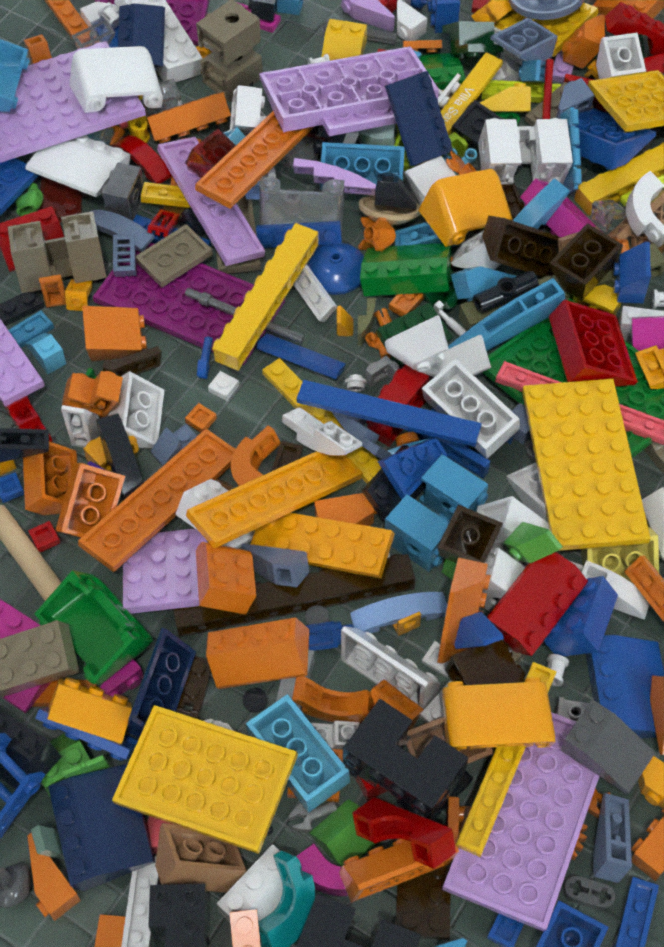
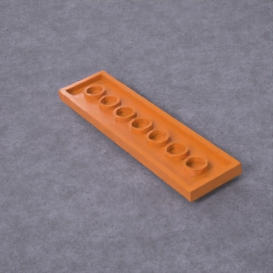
[195,111,315,209]
[78,429,235,572]

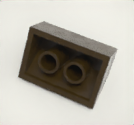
[549,223,623,301]

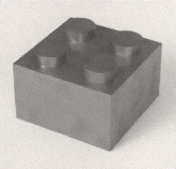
[102,162,144,221]

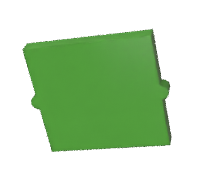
[62,755,112,779]

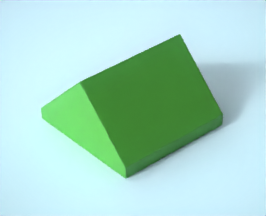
[309,799,378,867]

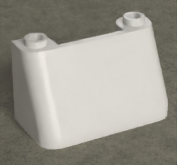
[69,46,163,113]

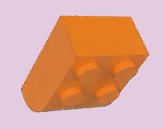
[196,542,256,614]

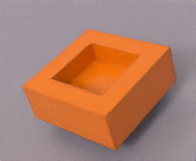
[185,403,217,432]

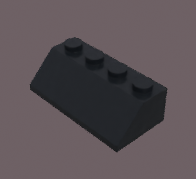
[0,709,62,790]

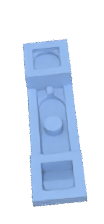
[350,592,447,633]

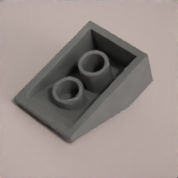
[561,699,656,795]

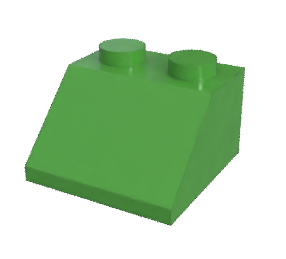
[41,733,90,797]

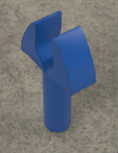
[197,336,213,379]

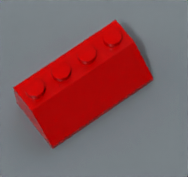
[487,552,588,656]

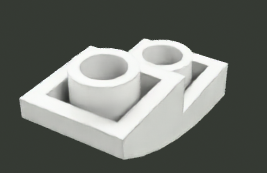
[311,721,359,750]

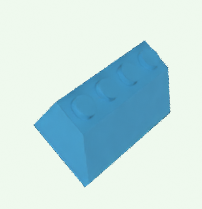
[320,142,405,191]

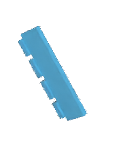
[560,107,582,195]

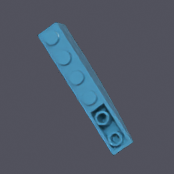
[448,278,565,351]

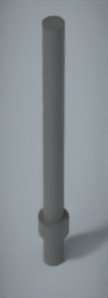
[185,287,305,344]

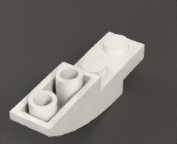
[282,407,362,456]
[570,560,650,619]

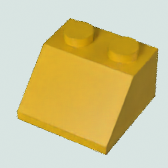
[322,19,367,61]

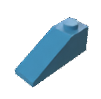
[395,222,463,247]

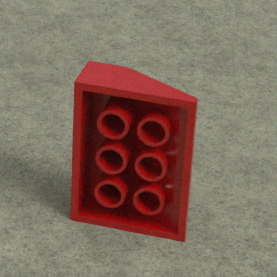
[549,299,638,386]

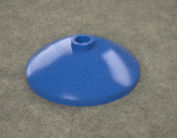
[307,243,364,295]

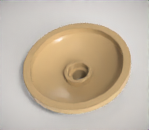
[359,194,420,226]

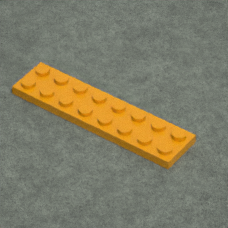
[186,451,363,548]

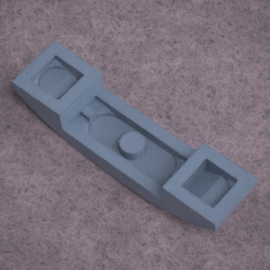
[89,210,155,252]

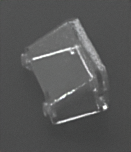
[259,176,344,235]

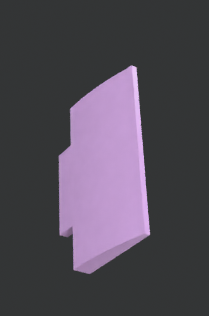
[259,46,439,136]

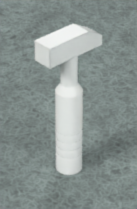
[433,300,466,336]

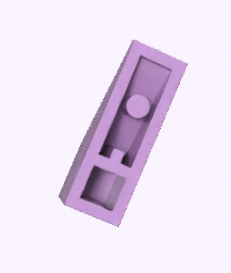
[341,0,395,32]

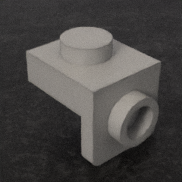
[365,356,400,387]

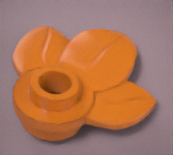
[446,150,477,175]

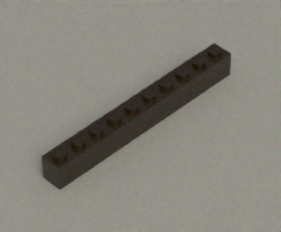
[173,554,415,638]

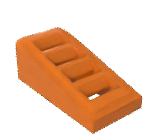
[39,274,66,308]

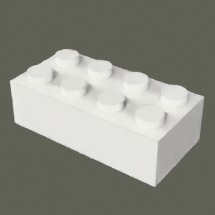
[422,359,520,459]

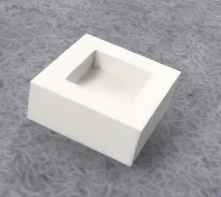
[208,371,239,401]

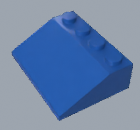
[575,108,656,170]
[586,635,664,739]

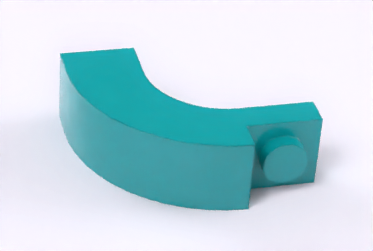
[258,850,315,947]

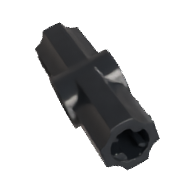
[473,271,539,313]

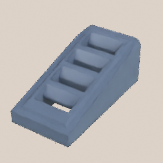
[113,234,136,277]

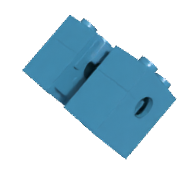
[385,454,488,572]

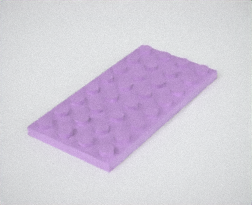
[442,712,599,932]

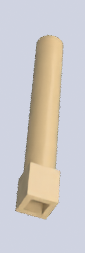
[0,505,61,601]

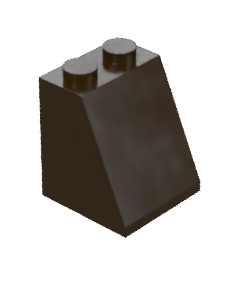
[445,640,525,686]

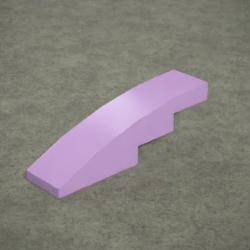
[293,158,376,195]

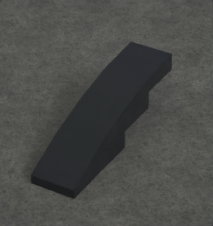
[96,413,143,502]

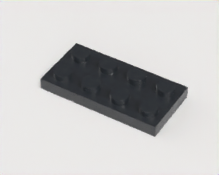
[451,100,525,175]

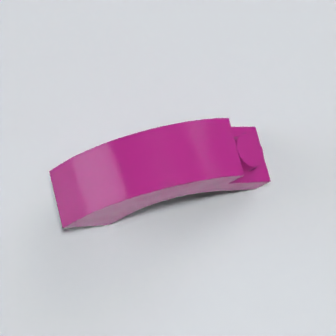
[296,844,385,896]

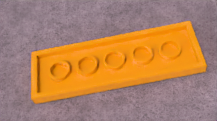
[251,513,395,578]

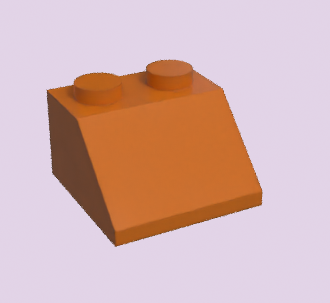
[562,14,605,69]

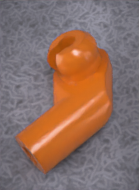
[365,332,391,359]

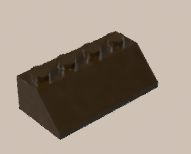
[482,215,561,277]

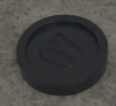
[243,688,268,713]

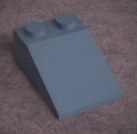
[490,18,558,61]

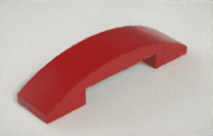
[112,135,173,184]

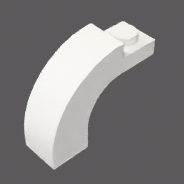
[626,171,664,247]

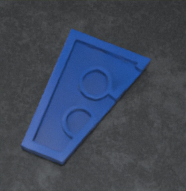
[378,437,448,499]

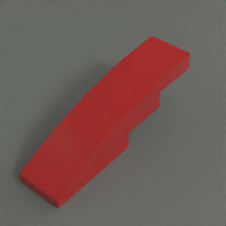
[2,396,52,442]

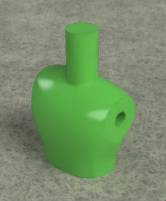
[15,183,43,216]

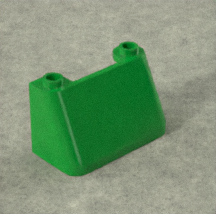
[34,570,153,684]

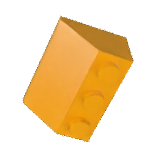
[47,677,132,744]

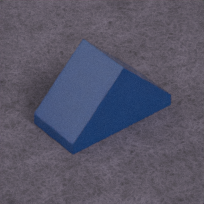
[454,612,504,649]

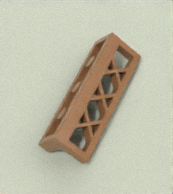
[608,190,664,249]

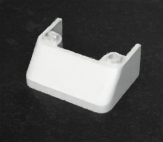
[385,315,491,377]

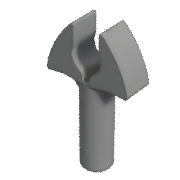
[289,801,337,833]

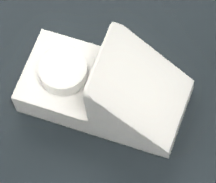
[491,53,521,81]

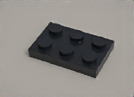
[361,445,426,523]

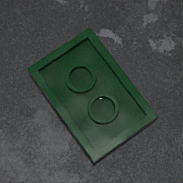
[375,302,453,367]

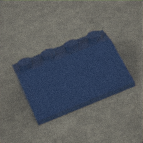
[48,764,156,891]

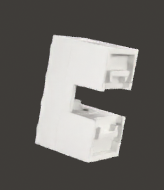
[478,118,573,185]
[477,496,549,613]

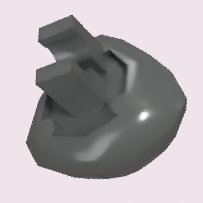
[0,862,31,908]

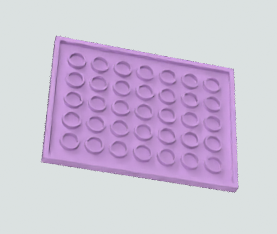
[0,41,146,163]

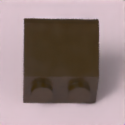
[438,505,503,563]

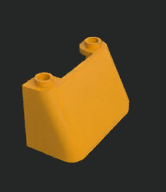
[418,169,513,247]
[442,677,556,751]

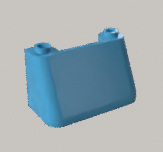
[0,39,30,112]

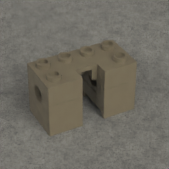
[196,0,263,102]
[8,211,107,293]

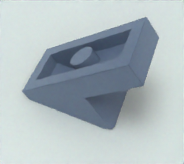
[150,424,197,466]

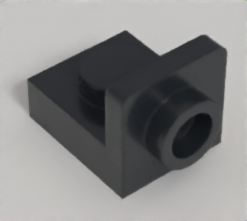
[178,207,206,236]

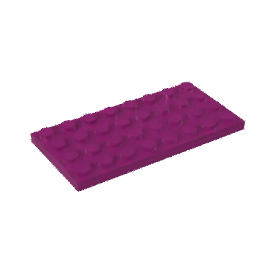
[93,243,285,365]

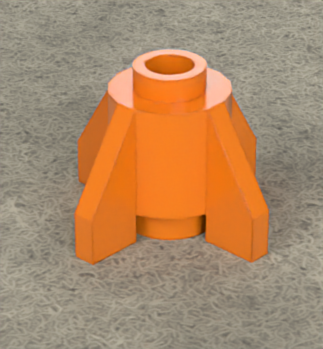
[358,217,396,251]

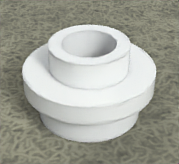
[345,374,367,392]

